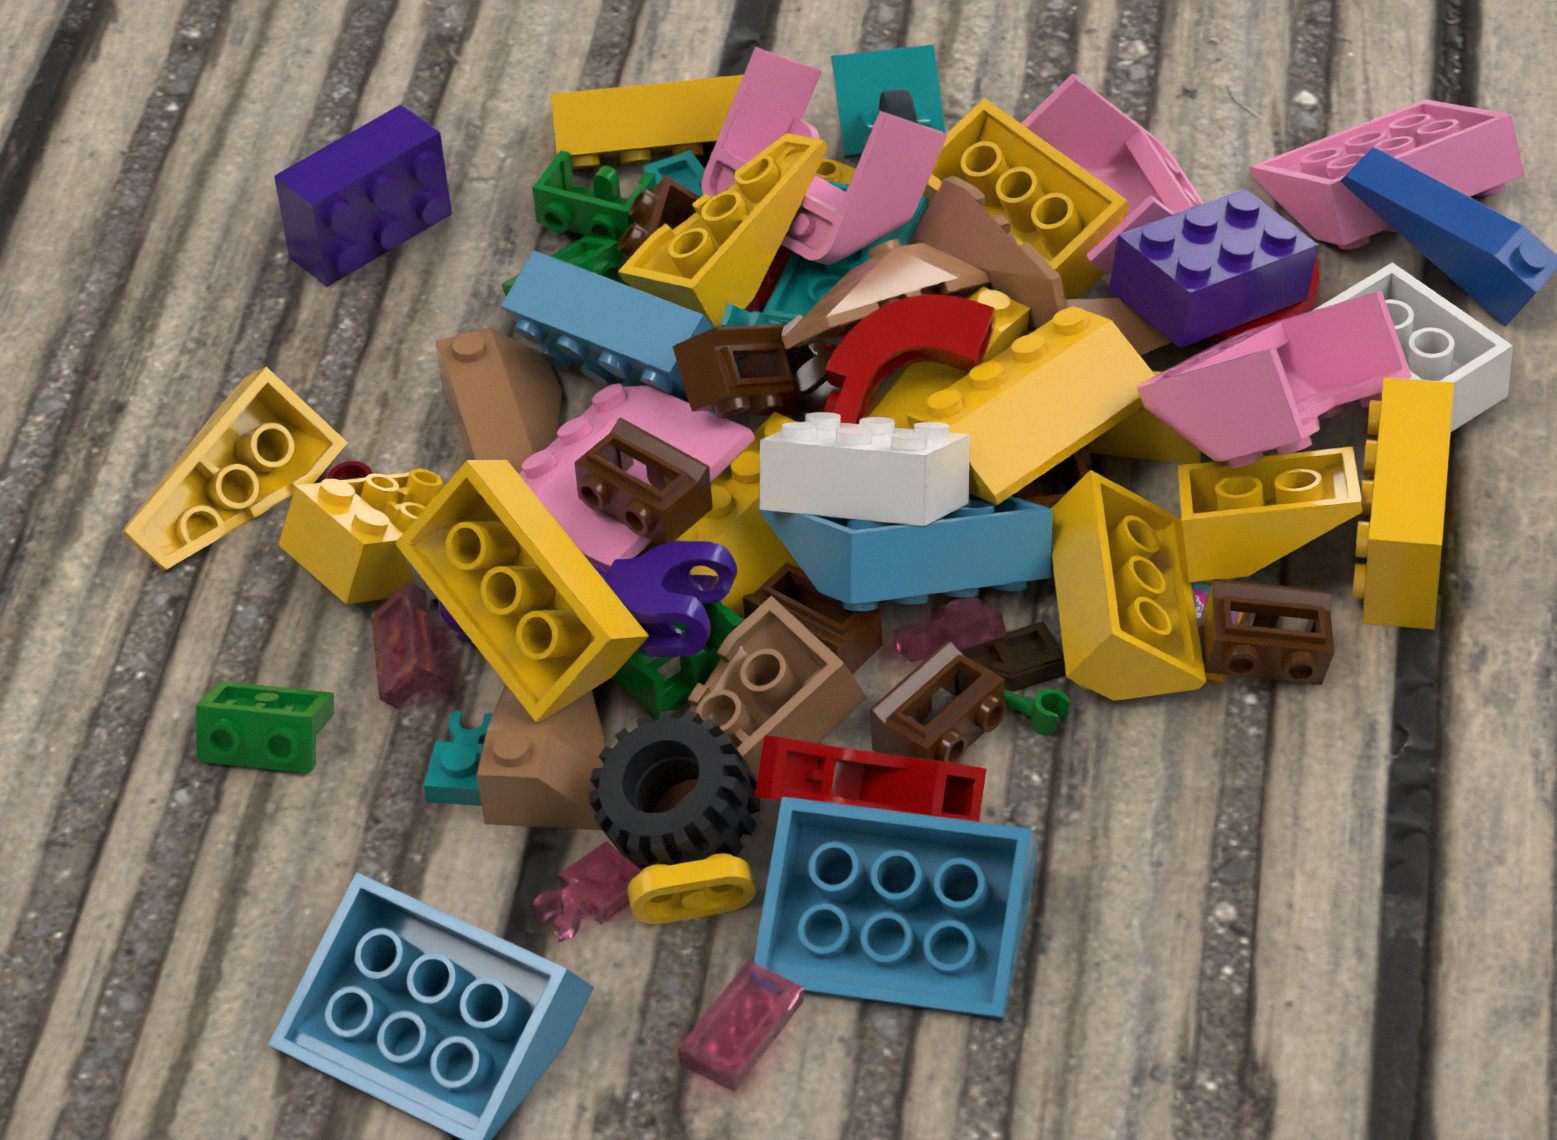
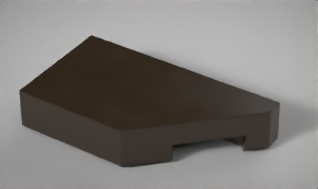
[957,621,1066,692]

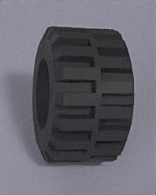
[589,710,761,872]

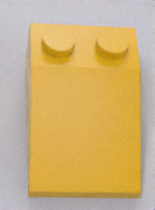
[1178,447,1363,584]

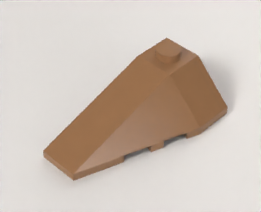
[908,176,1067,328]
[782,239,991,349]
[436,328,563,474]
[653,596,867,813]

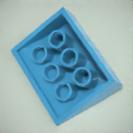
[759,493,1053,611]
[750,797,1039,1020]
[268,872,594,1140]

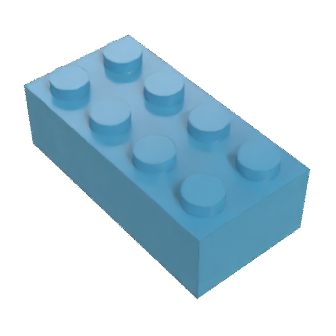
[501,250,744,415]

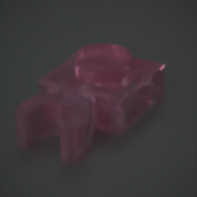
[893,597,1007,662]
[532,841,641,942]

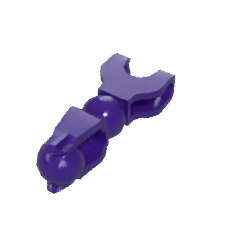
[438,541,738,658]

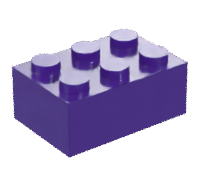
[274,104,452,287]
[1109,189,1319,348]

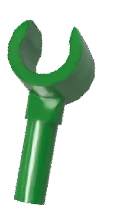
[1005,688,1070,736]

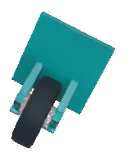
[831,45,946,158]

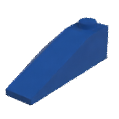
[1340,147,1557,327]

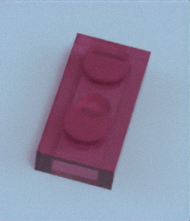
[371,581,435,709]
[678,960,803,1092]

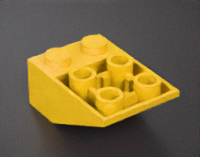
[278,469,445,604]

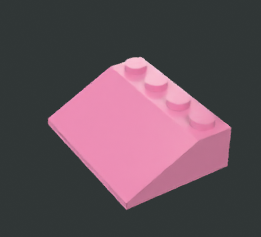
[1249,99,1524,250]
[519,384,755,571]

